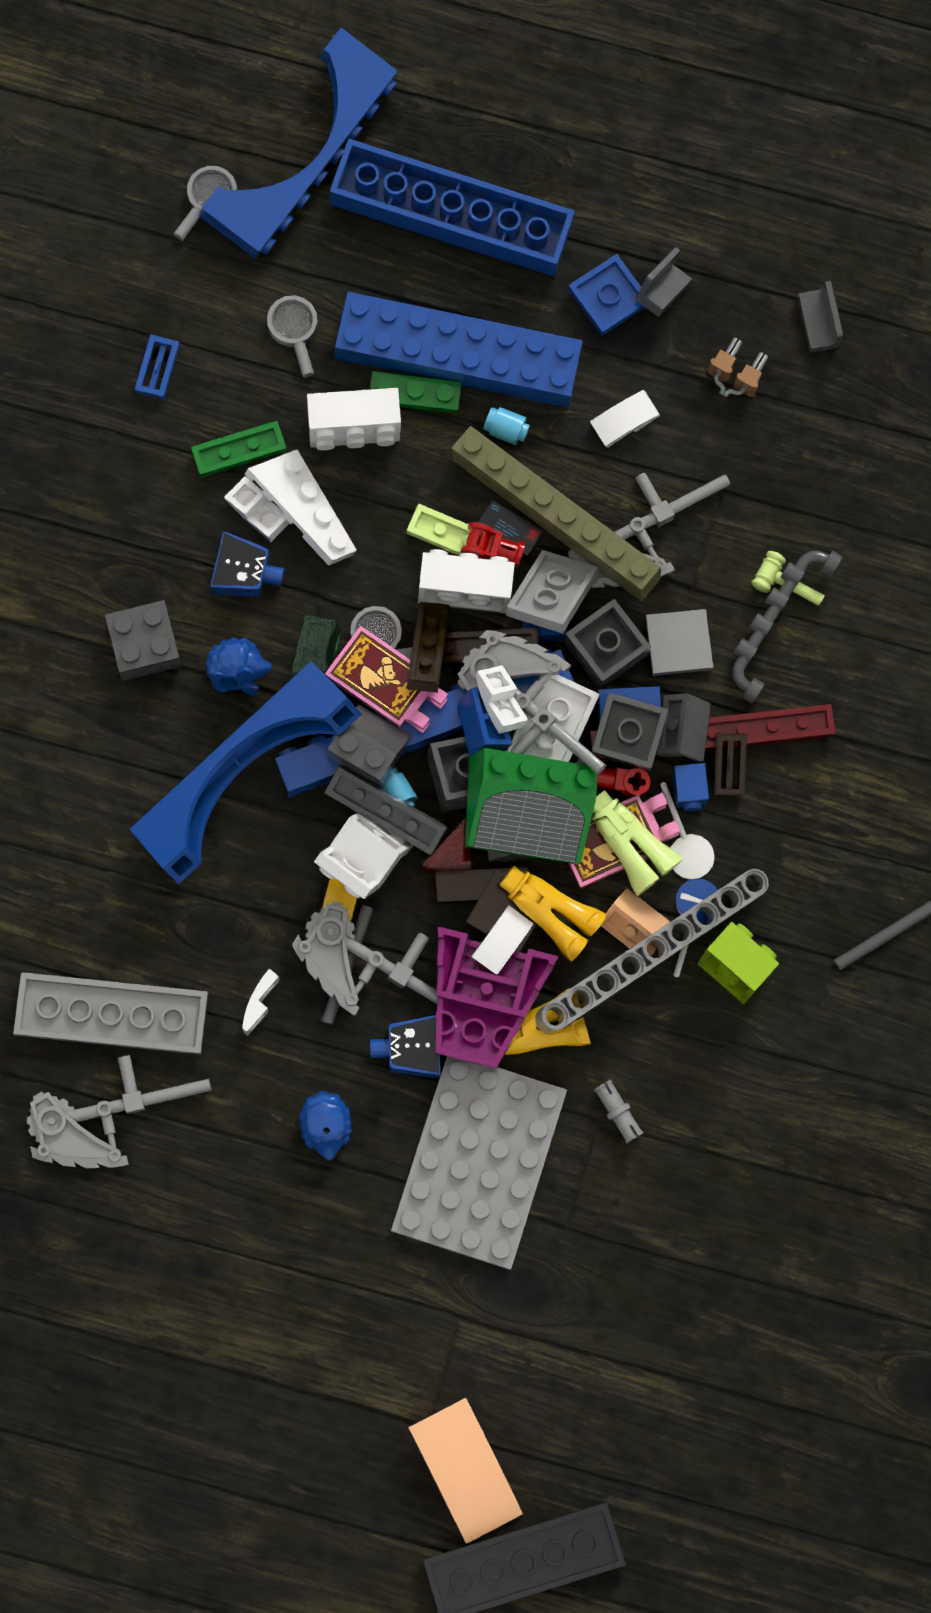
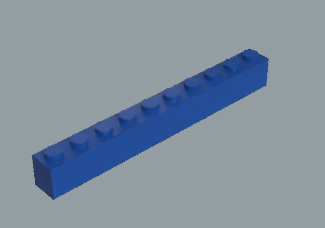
[275,649,574,798]

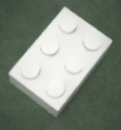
[307,388,401,450]
[418,549,515,613]

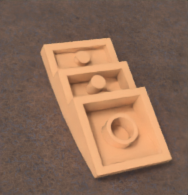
[409,1398,523,1544]

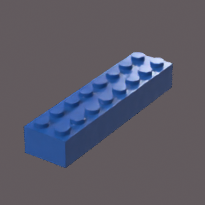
[329,138,575,277]
[335,292,583,408]

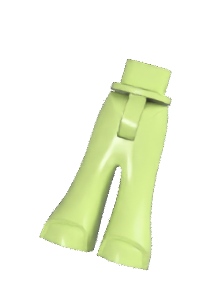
[592,790,684,897]

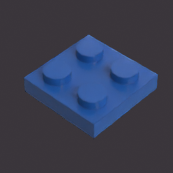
[568,254,646,336]

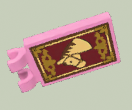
[325,626,448,734]
[568,792,681,889]

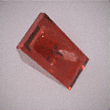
[422,819,471,874]

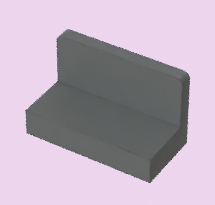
[635,247,692,317]
[797,281,843,353]
[656,693,710,762]

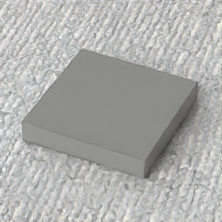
[645,609,713,676]

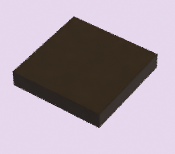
[465,869,536,952]

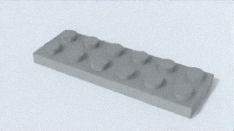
[13,972,208,1055]

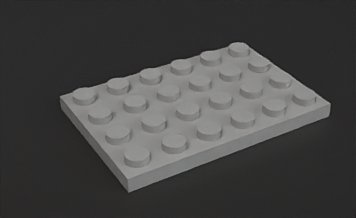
[391,1057,567,1270]

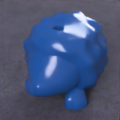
[205,638,272,695]
[299,1091,353,1161]

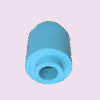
[483,407,530,445]
[381,768,418,808]

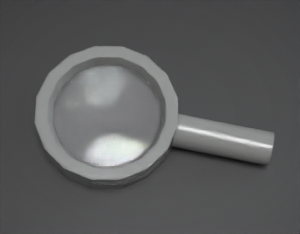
[174,166,237,241]
[267,295,318,378]
[350,606,402,650]

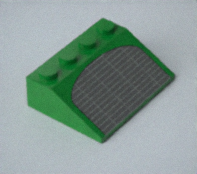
[465,748,597,865]

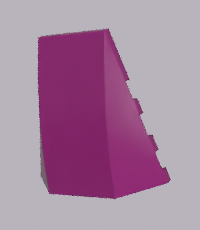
[435,927,559,1069]

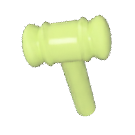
[751,551,825,606]

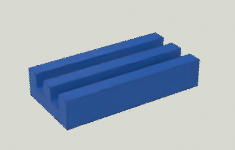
[134,334,180,401]

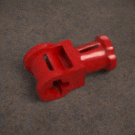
[461,522,525,568]
[597,767,650,796]

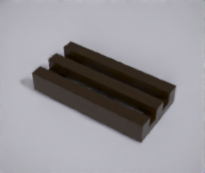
[713,733,747,795]

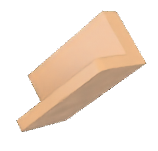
[601,888,674,956]

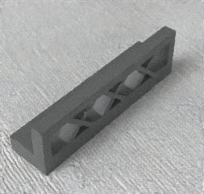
[325,765,447,855]

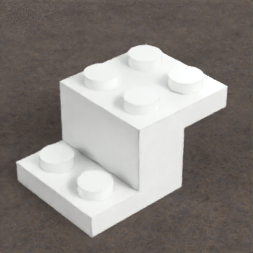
[314,812,413,899]

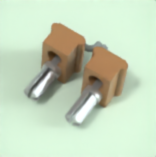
[708,338,768,397]

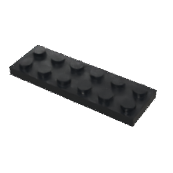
[423,1502,626,1613]

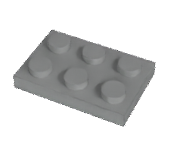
[506,550,598,633]

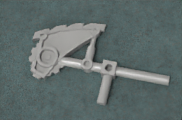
[568,473,730,588]
[458,630,606,774]
[292,901,437,1016]
[27,1055,212,1168]

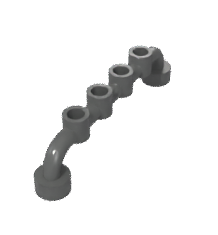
[732,550,843,704]

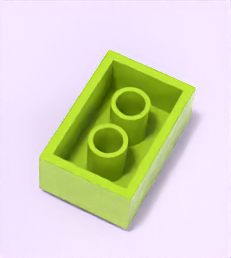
[697,922,779,1005]

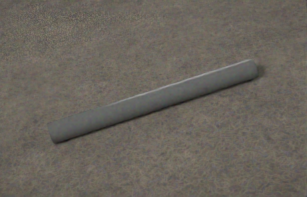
[833,900,931,971]
[321,905,374,1025]

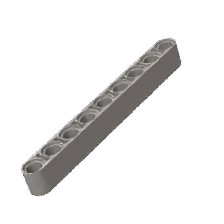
[535,869,769,1034]

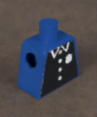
[210,532,285,597]
[370,1015,440,1078]

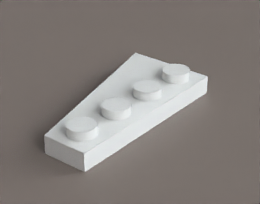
[245,450,357,566]

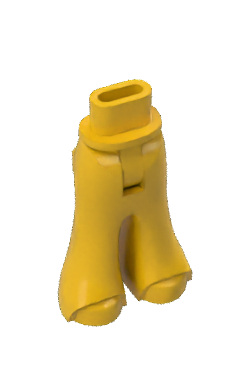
[499,866,607,962]
[505,988,591,1055]

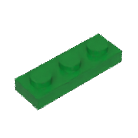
[370,371,461,414]
[191,421,287,478]

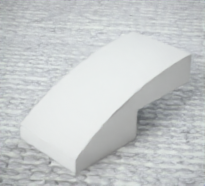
[590,390,660,448]
[224,476,289,542]
[475,665,528,734]
[472,905,534,975]
[242,969,279,1036]

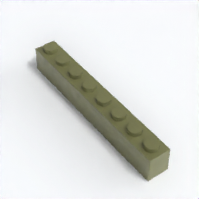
[452,426,661,602]

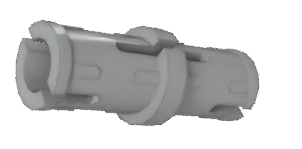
[594,1080,643,1144]

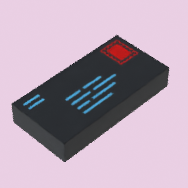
[478,500,544,558]

